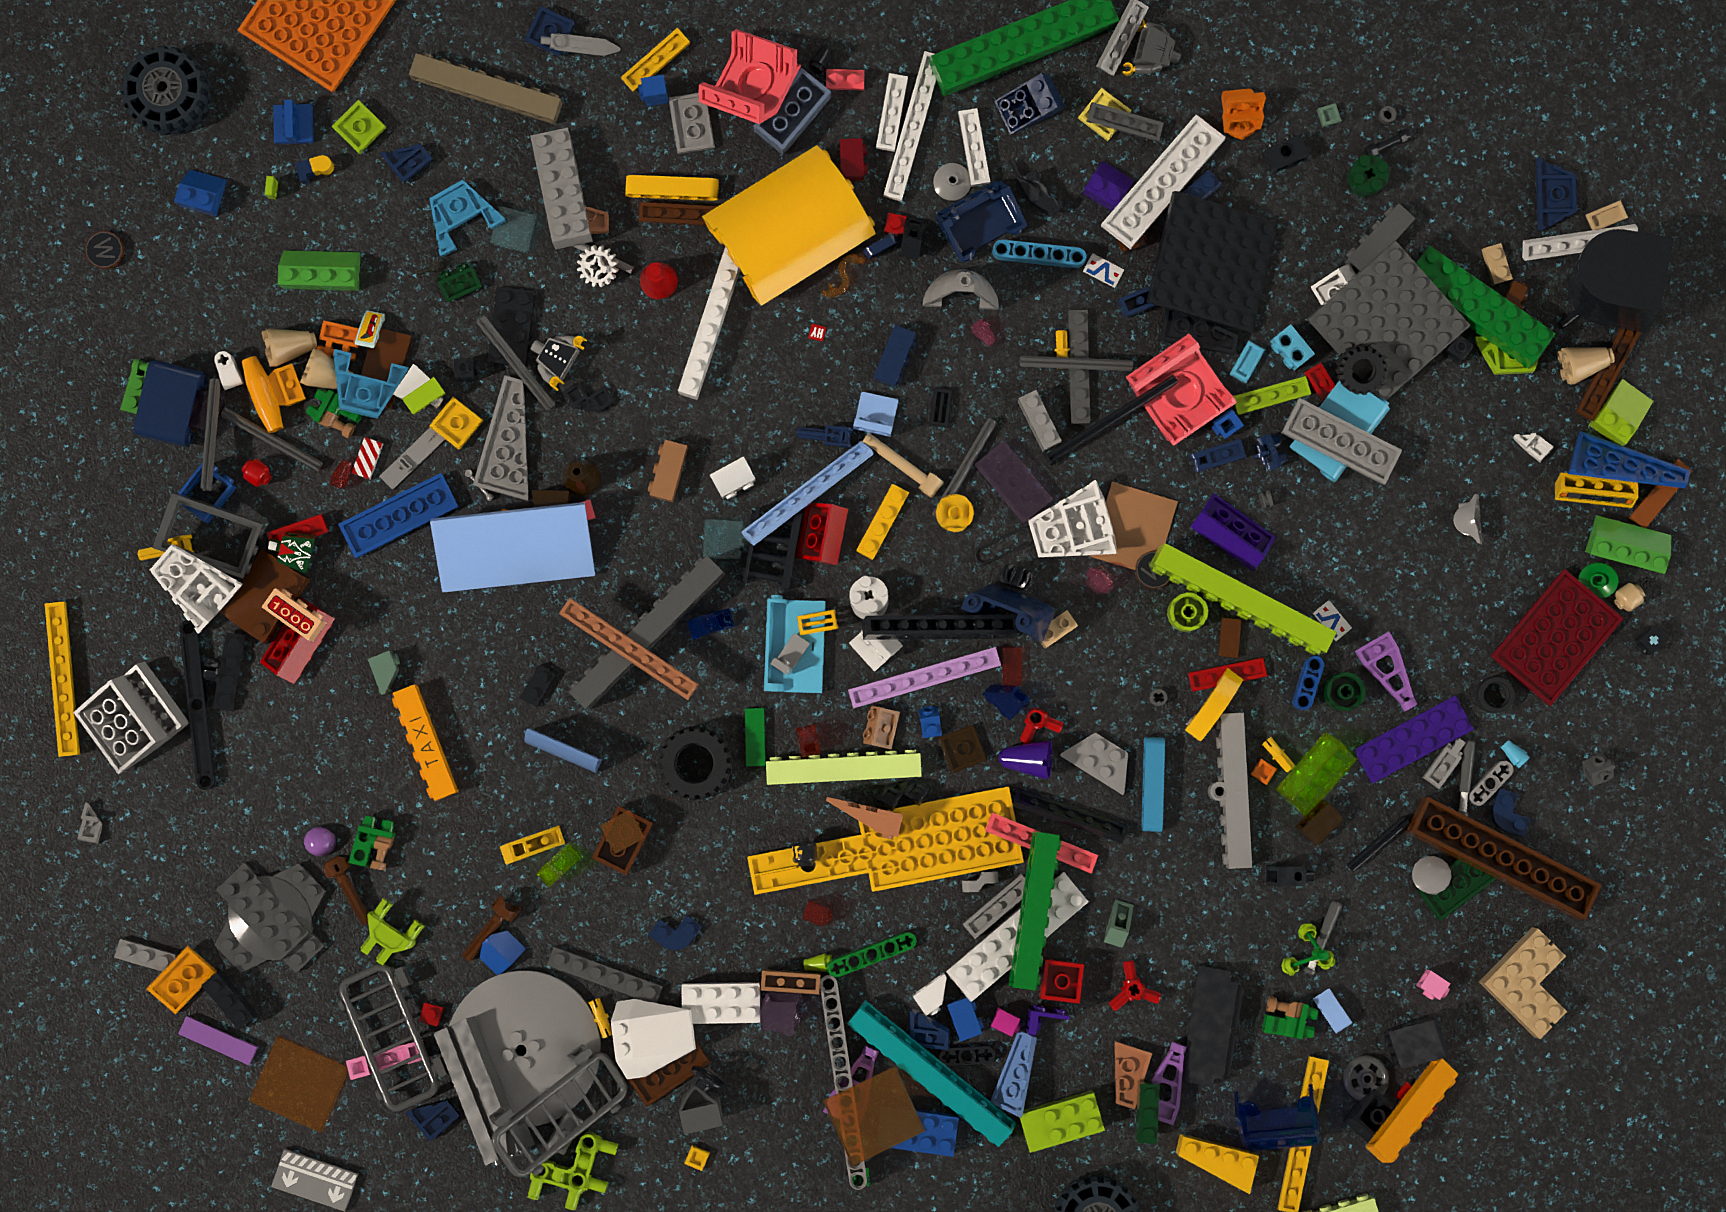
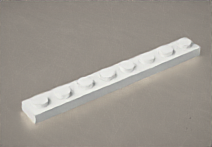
[883,51,936,202]

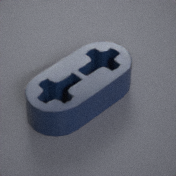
[864,234,900,260]

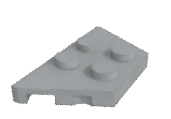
[1060,733,1128,795]

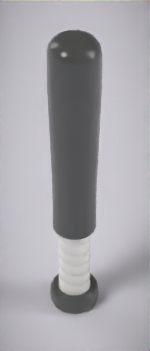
[1457,740,1476,817]
[1304,901,1342,975]

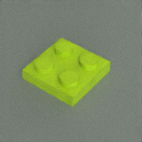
[332,100,386,154]

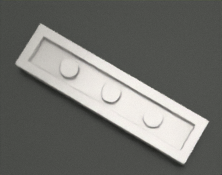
[876,73,908,152]
[958,108,990,187]

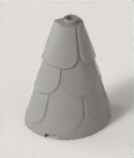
[923,269,999,310]

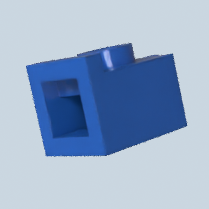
[1211,408,1244,439]

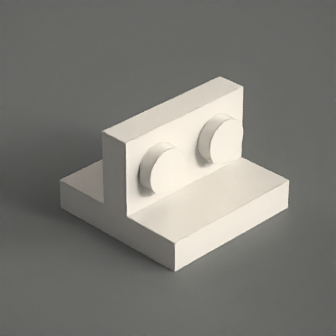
[849,631,903,672]

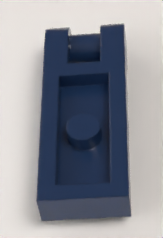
[1189,439,1246,473]

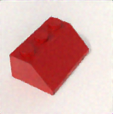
[795,502,848,565]

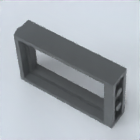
[152,492,265,578]

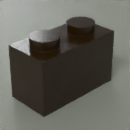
[1295,799,1343,846]

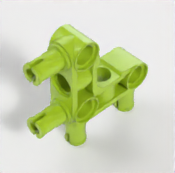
[527,1132,618,1210]

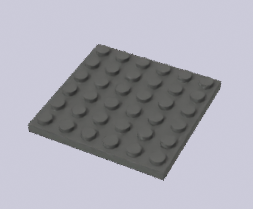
[1307,240,1471,400]

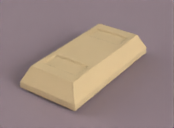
[1586,200,1628,230]

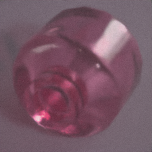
[1085,566,1114,594]

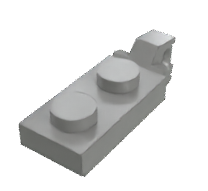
[1422,738,1465,789]

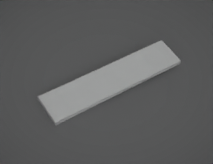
[379,428,445,490]

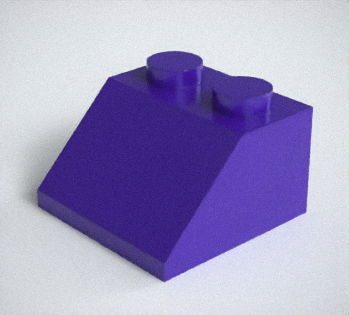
[1083,161,1135,211]

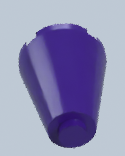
[999,741,1052,779]

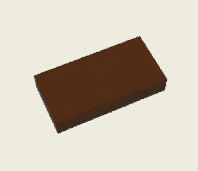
[1218,618,1241,658]

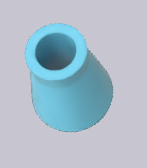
[1501,740,1530,768]

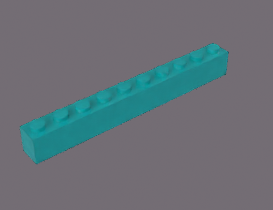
[847,1000,1016,1147]

